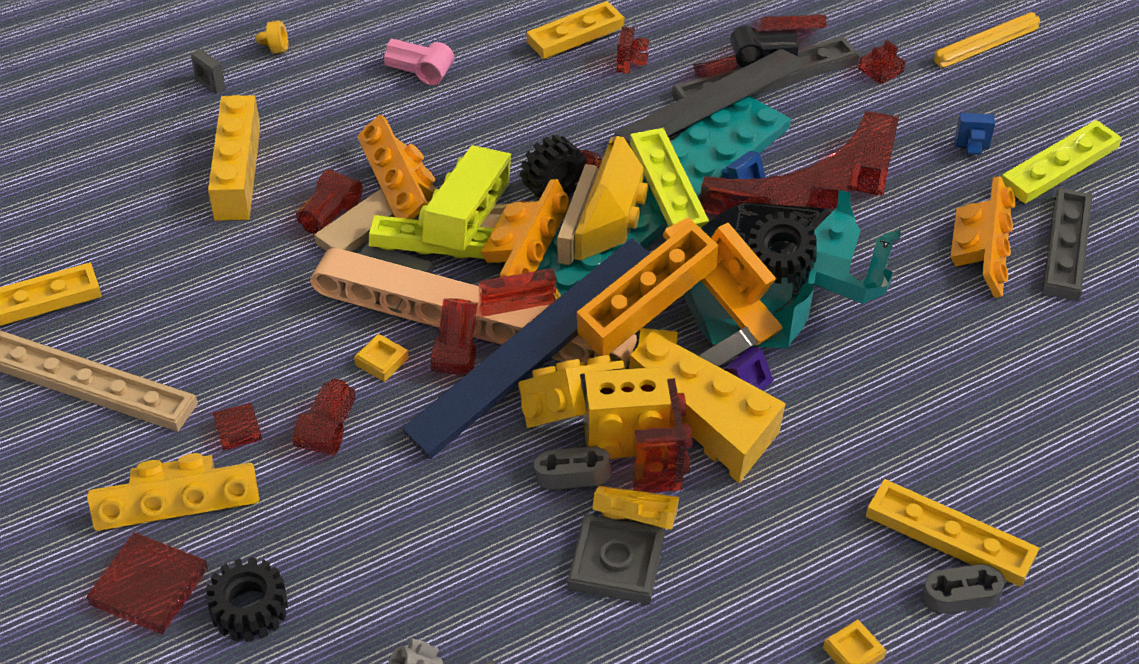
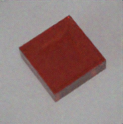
[693,55,737,76]
[213,403,262,450]

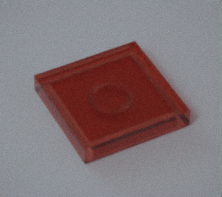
[751,15,827,33]
[87,532,208,634]

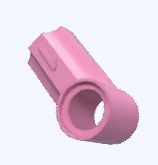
[384,38,455,85]

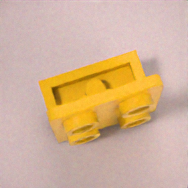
[518,355,625,428]

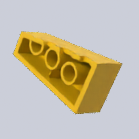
[629,331,786,483]

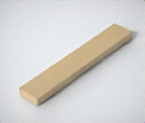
[0,330,198,432]

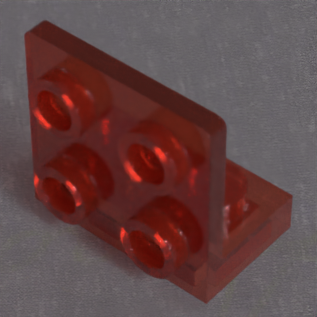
[632,378,692,493]

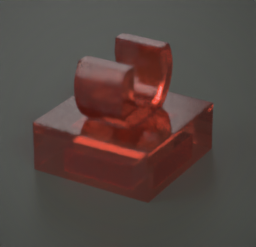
[617,26,649,73]
[858,40,906,85]

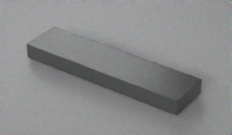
[1042,188,1093,301]

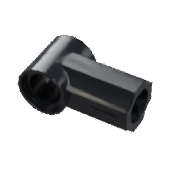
[730,25,799,68]

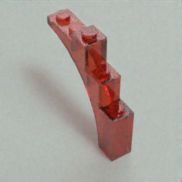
[700,111,899,215]

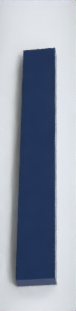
[403,238,650,459]

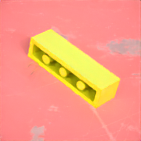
[418,145,511,251]

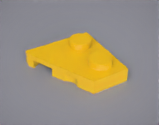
[592,486,679,530]

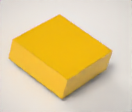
[354,334,409,382]
[823,619,886,664]

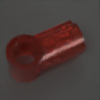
[296,169,363,234]
[431,298,478,376]
[293,378,356,456]

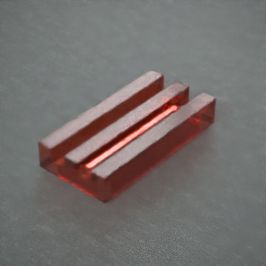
[479,268,556,317]

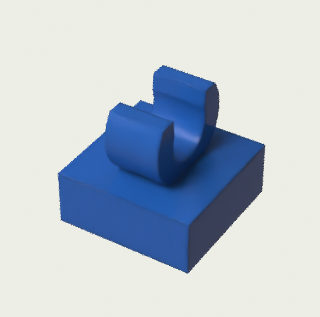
[954,113,995,155]
[721,151,767,199]

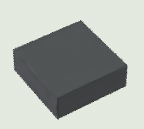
[191,49,226,94]

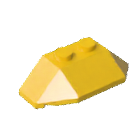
[574,136,648,260]

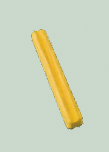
[933,12,1040,68]

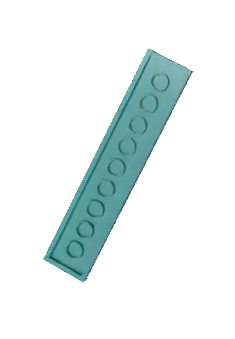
[529,95,791,296]

